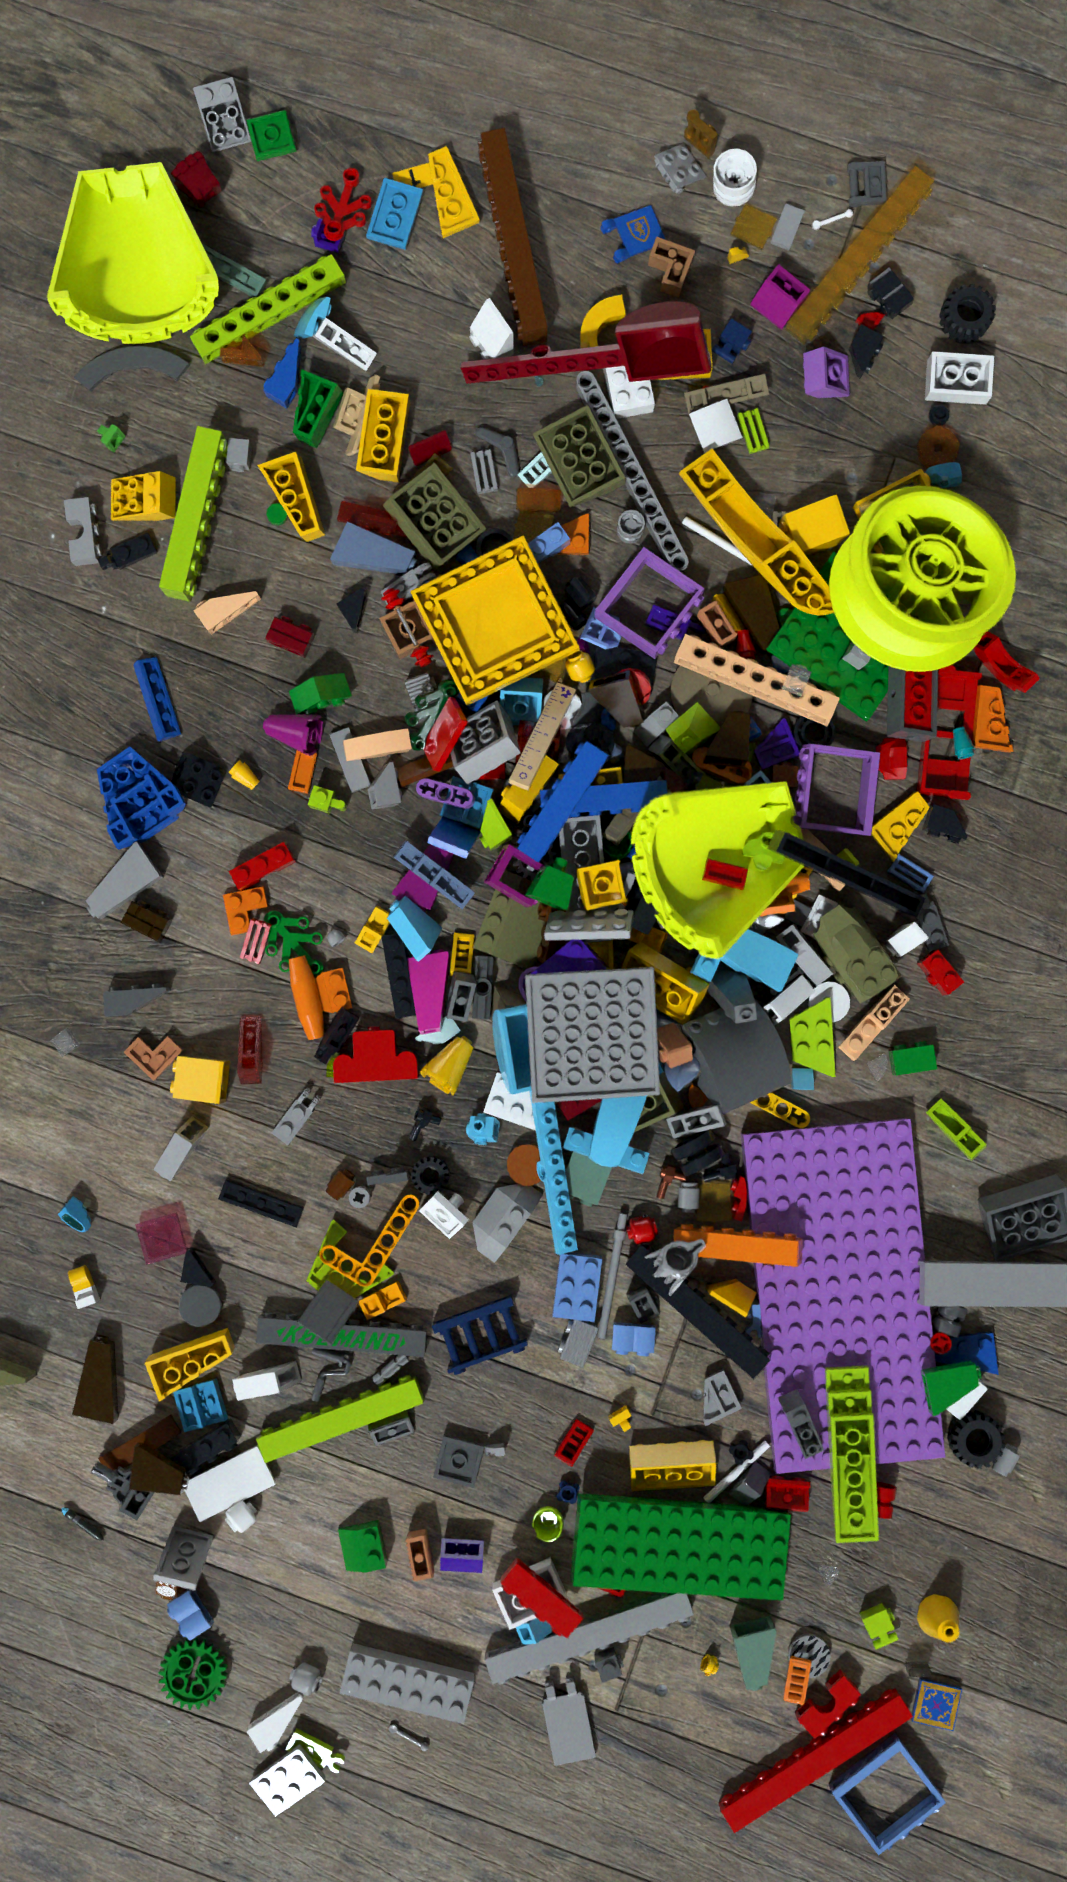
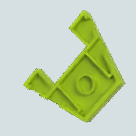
[306,1219,394,1298]

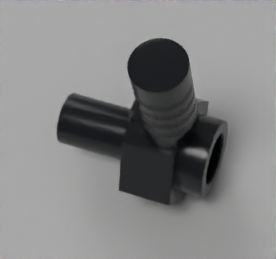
[409,1107,441,1141]
[703,1153,738,1183]

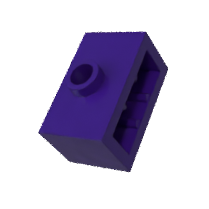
[440,1538,484,1573]

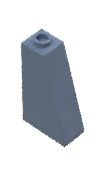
[330,522,418,575]

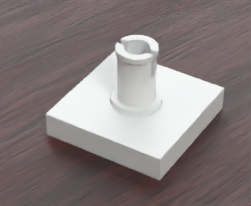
[419,1191,469,1239]

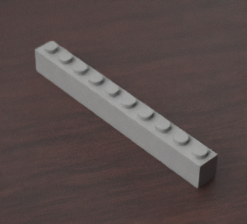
[485,1592,694,1684]

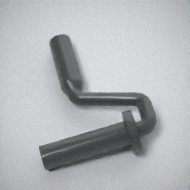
[311,1348,351,1402]

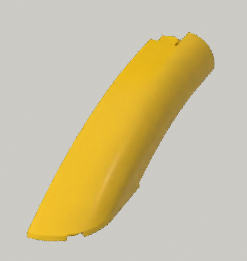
[679,448,834,615]

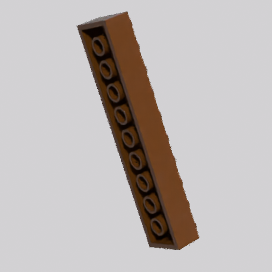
[477,128,547,347]

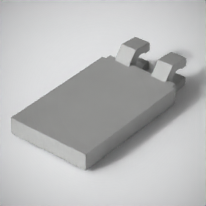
[542,1676,596,1766]

